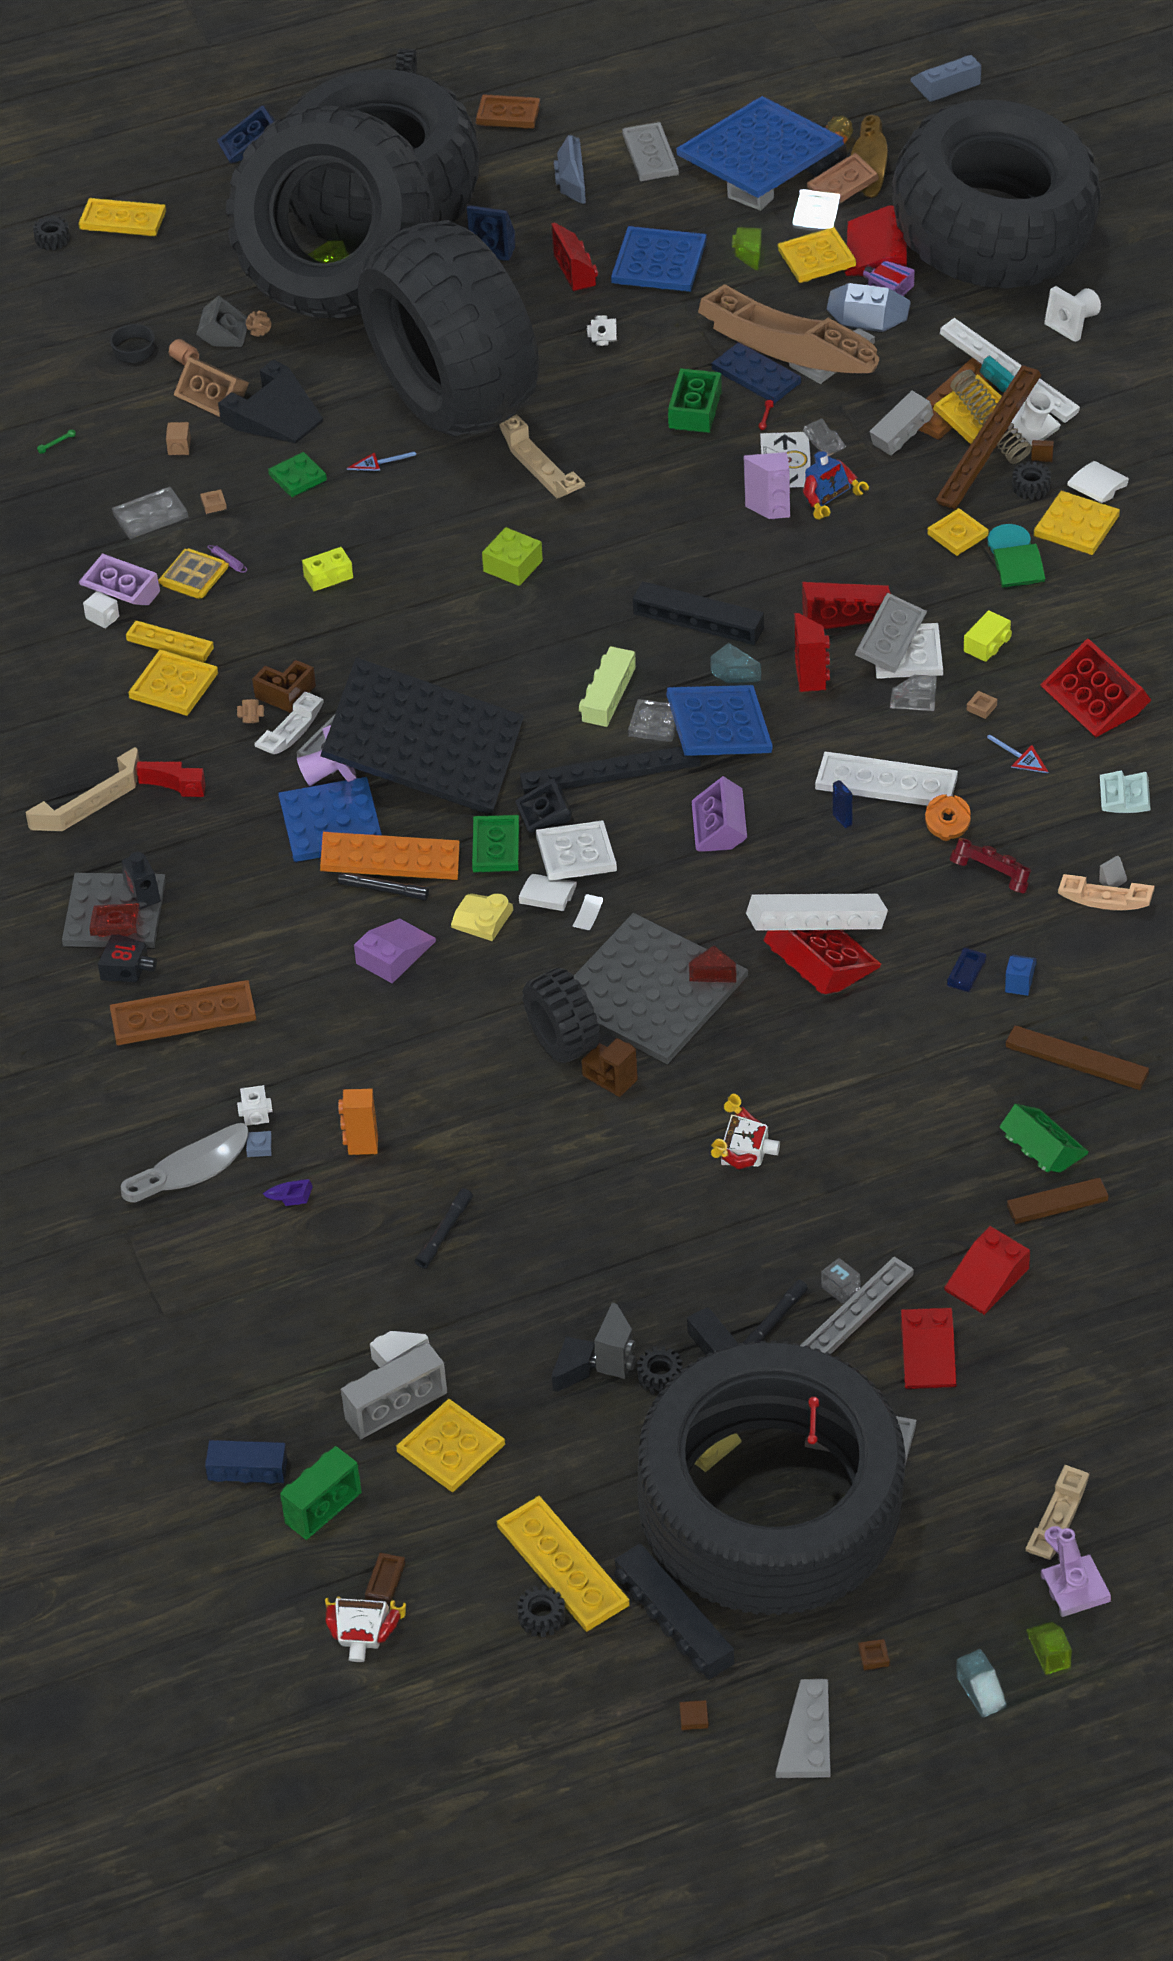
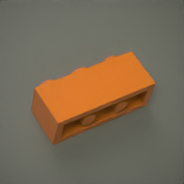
[339,1089,378,1155]

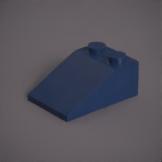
[217,105,276,163]
[467,206,516,261]

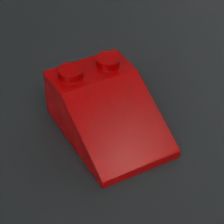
[944,1226,1030,1315]
[901,1308,956,1389]

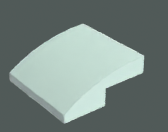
[1100,770,1151,813]

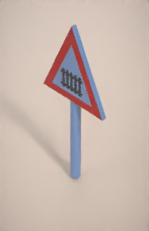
[347,452,416,471]
[987,735,1048,773]

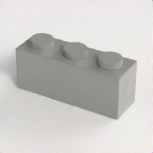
[869,391,934,456]

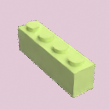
[579,646,636,727]

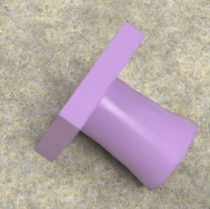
[297,725,357,786]

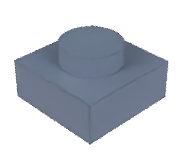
[247,1131,272,1157]

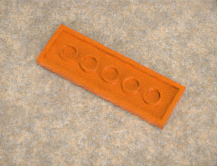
[320,832,459,880]

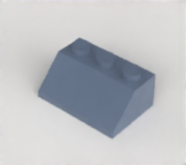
[911,55,981,102]

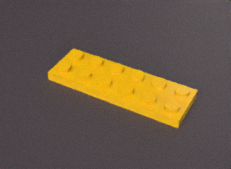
[497,1496,630,1632]

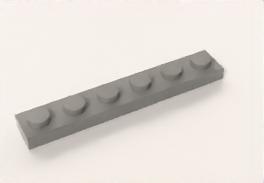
[800,1257,913,1354]

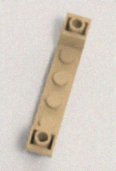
[499,415,585,498]
[26,747,140,831]

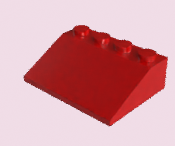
[845,206,907,276]
[1040,639,1152,737]
[764,930,881,994]

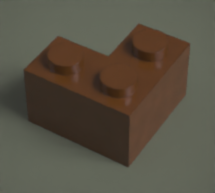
[252,660,316,713]
[582,1038,638,1097]

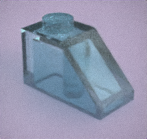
[710,643,761,683]
[957,1649,1006,1717]

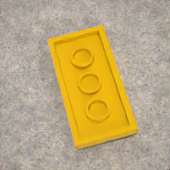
[79,198,166,236]

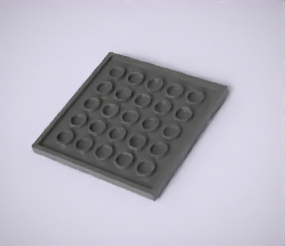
[574,913,748,1064]

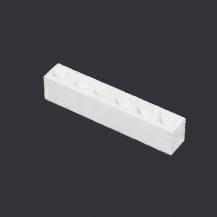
[746,894,888,930]

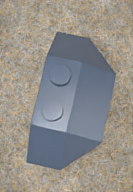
[554,135,586,204]
[827,283,911,332]

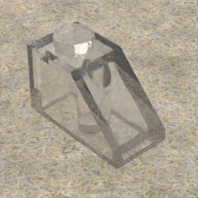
[890,675,937,711]

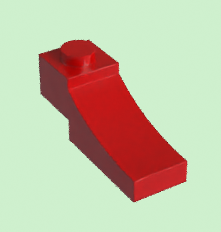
[136,762,205,797]

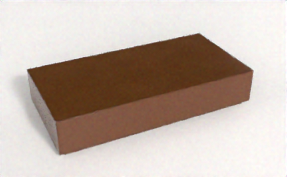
[365,1553,405,1605]

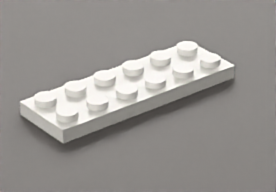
[815,752,958,806]

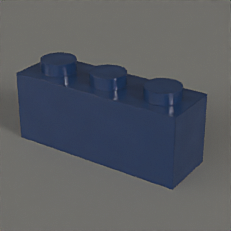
[205,1440,288,1484]

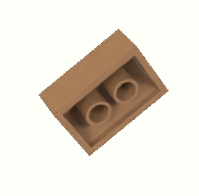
[174,357,249,417]

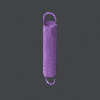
[208,545,247,572]

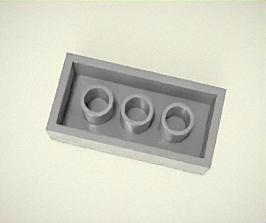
[341,1343,447,1439]

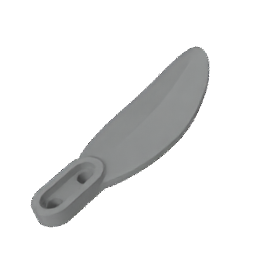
[121,1123,249,1202]

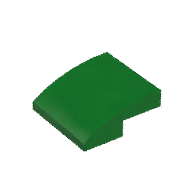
[993,544,1045,587]

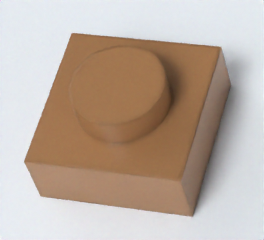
[201,489,227,514]
[967,691,997,719]

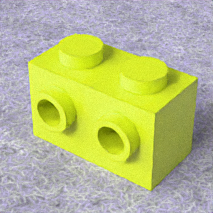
[302,547,353,591]
[964,610,1012,662]

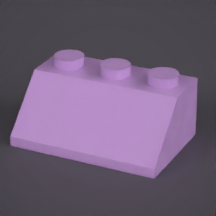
[744,452,790,519]
[79,554,160,605]

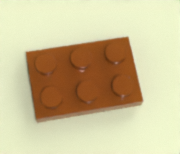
[476,95,540,128]

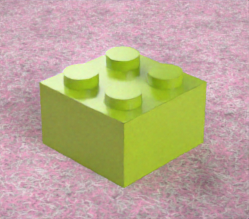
[482,527,543,586]

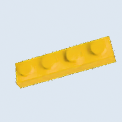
[126,621,214,662]

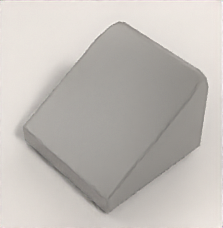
[1099,856,1127,887]

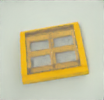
[158,548,229,599]

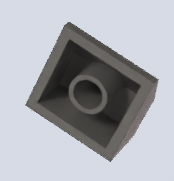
[197,295,247,347]
[595,1303,636,1379]

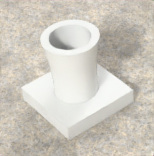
[1044,286,1101,342]
[1008,389,1060,446]

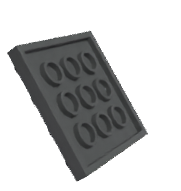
[62,873,166,948]

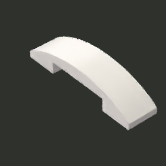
[255,692,324,754]

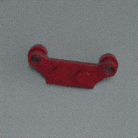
[950,838,1031,893]

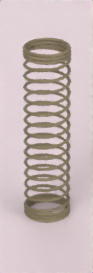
[950,370,1032,464]

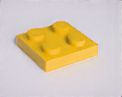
[927,509,988,556]

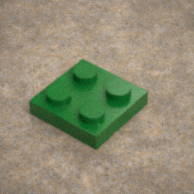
[268,452,327,497]

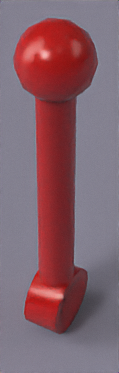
[758,400,773,430]
[807,1397,819,1444]

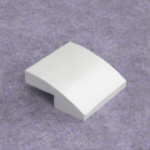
[1067,461,1129,503]
[519,874,577,911]

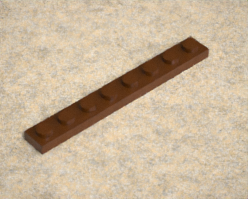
[936,365,1041,510]

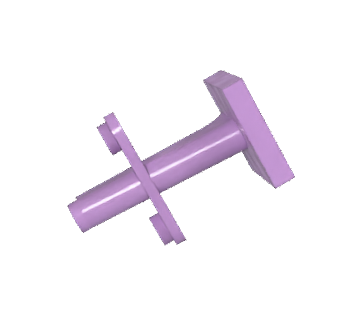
[1041,1526,1111,1617]

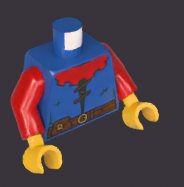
[803,451,869,519]

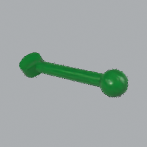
[37,429,76,454]

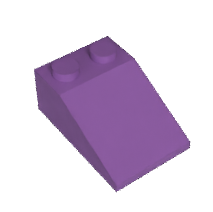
[354,919,436,983]

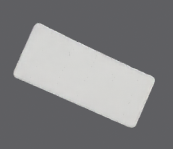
[573,894,603,930]

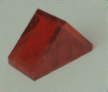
[689,946,737,983]

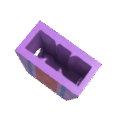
[863,261,914,296]

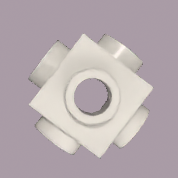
[587,316,617,346]
[237,1085,272,1126]

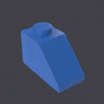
[1005,955,1037,996]

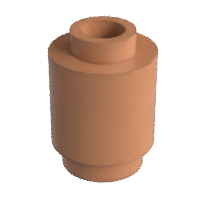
[169,339,199,365]

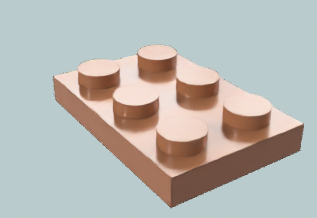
[807,153,879,209]

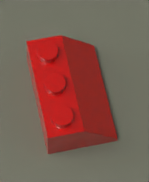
[551,223,598,291]
[795,613,830,692]

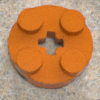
[925,794,971,841]

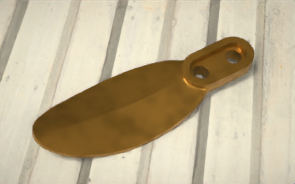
[851,115,888,198]

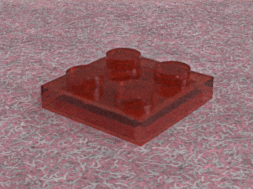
[89,903,141,937]

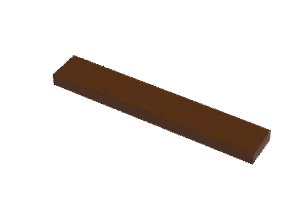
[1006,1025,1149,1090]

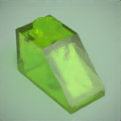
[732,228,762,270]
[308,240,349,263]
[1027,1622,1072,1675]

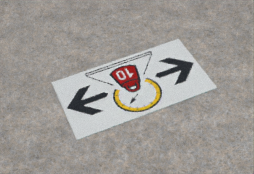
[760,432,811,487]

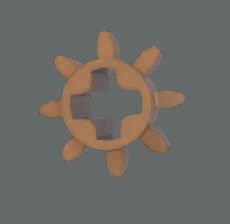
[246,310,271,337]
[237,699,264,723]

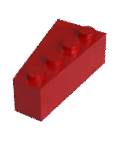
[802,582,891,629]

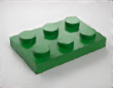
[472,815,519,872]

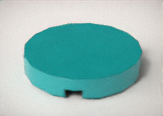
[987,524,1031,554]

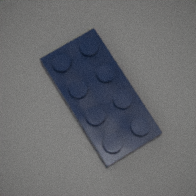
[712,342,801,404]

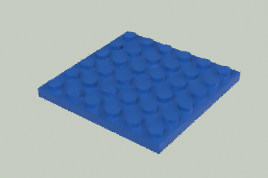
[676,96,844,198]

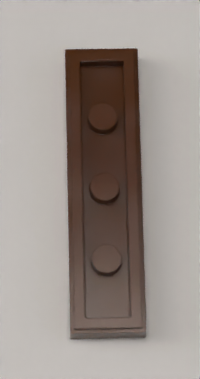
[1007,1177,1109,1224]

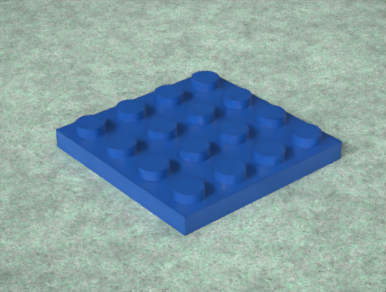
[611,226,707,292]
[666,685,773,756]
[279,777,381,862]

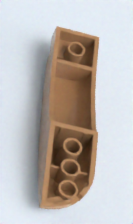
[698,284,879,373]

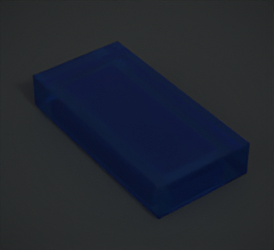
[833,780,852,828]
[947,948,986,992]

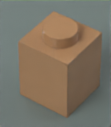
[166,422,191,455]

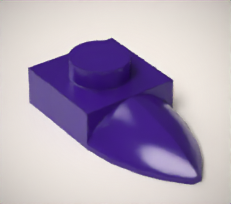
[263,1179,313,1206]

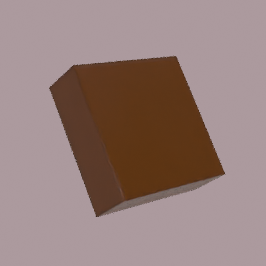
[1031,440,1054,462]
[858,1639,890,1670]
[680,1700,708,1730]

